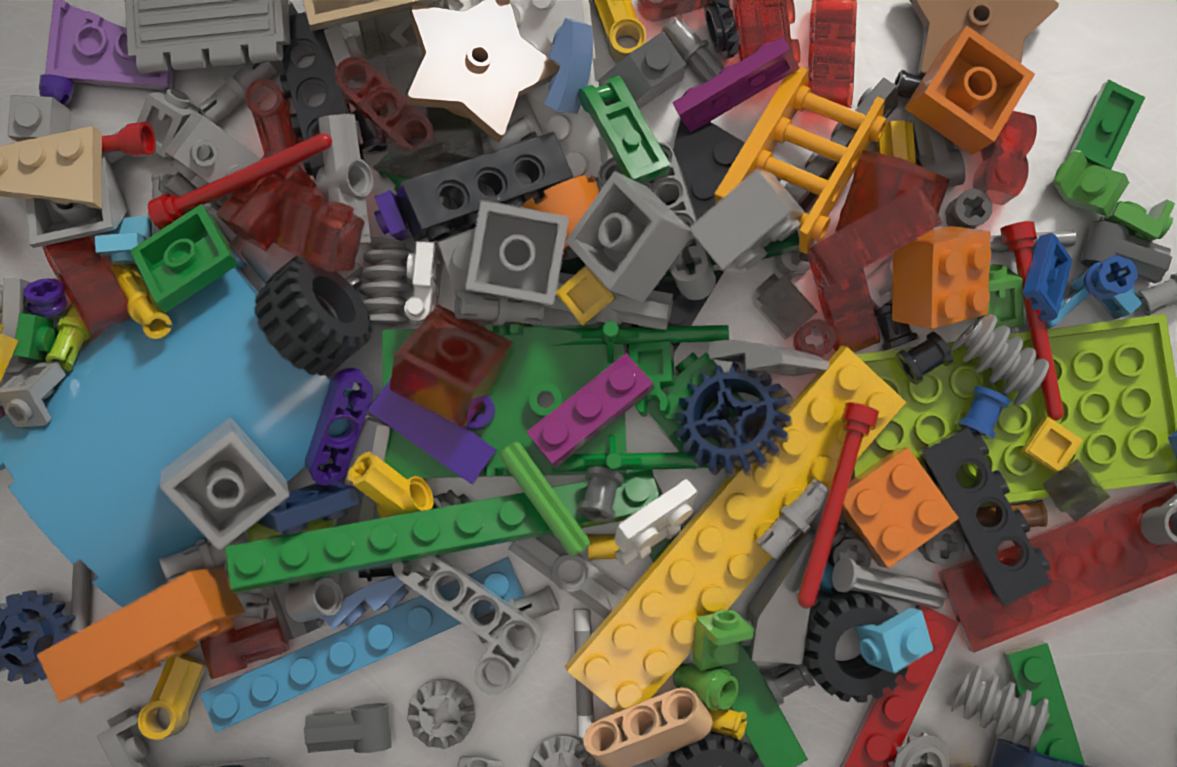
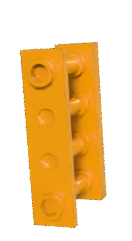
[715,66,887,254]

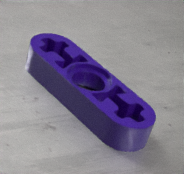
[305,368,374,486]

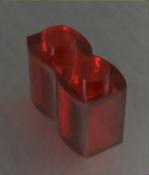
[972,111,1037,206]
[273,186,365,272]

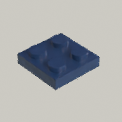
[256,482,360,535]

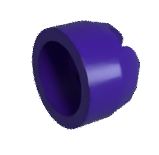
[39,74,75,106]

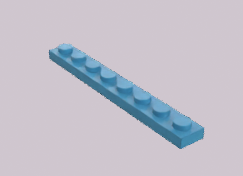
[200,556,525,732]

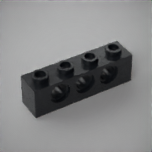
[280,12,365,180]
[395,131,574,242]
[917,428,1051,606]

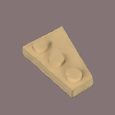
[0,126,102,209]

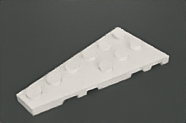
[510,0,608,181]

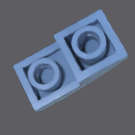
[544,18,593,114]
[322,575,409,630]

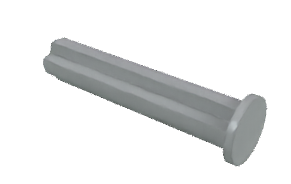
[832,557,948,609]

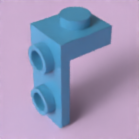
[1046,269,1143,329]

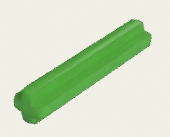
[500,442,590,557]

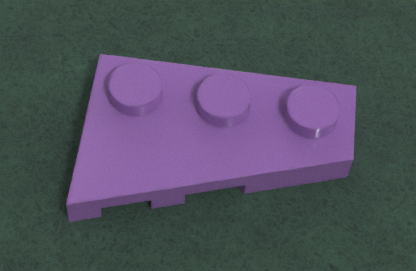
[45,0,174,90]

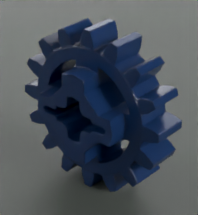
[0,590,79,684]

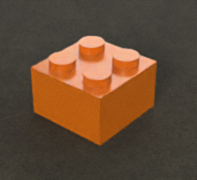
[905,25,1035,155]
[892,226,991,329]
[841,447,959,568]

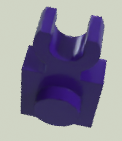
[374,190,412,241]

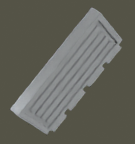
[125,0,290,74]

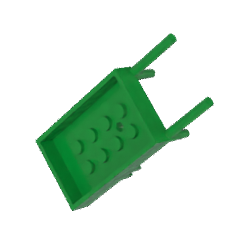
[382,321,729,479]

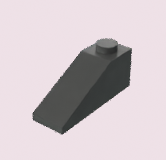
[598,32,687,109]
[740,530,815,665]

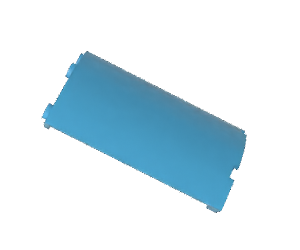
[0,248,355,608]

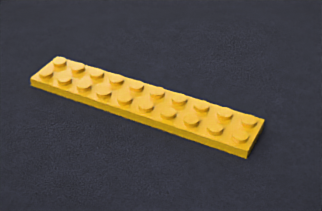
[565,346,906,712]

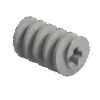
[359,237,416,326]
[951,314,1049,406]
[951,666,1050,752]

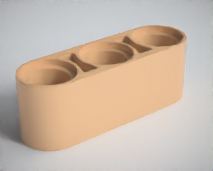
[584,688,713,767]

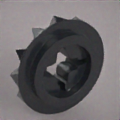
[704,0,739,59]

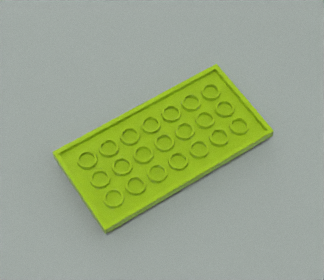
[852,314,1177,507]

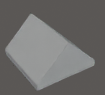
[26,153,128,248]

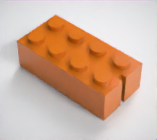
[37,567,246,704]

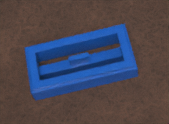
[1022,232,1073,322]

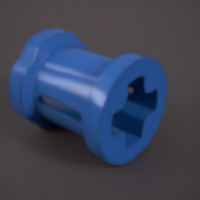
[1084,255,1138,299]
[957,386,1011,440]

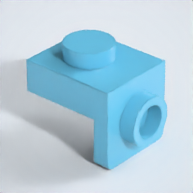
[95,216,152,265]
[856,607,933,673]

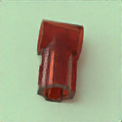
[245,79,299,158]
[199,617,290,680]

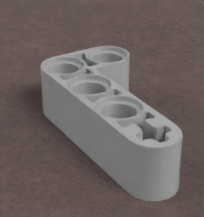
[598,142,716,300]
[393,555,541,695]

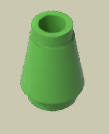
[673,663,738,711]

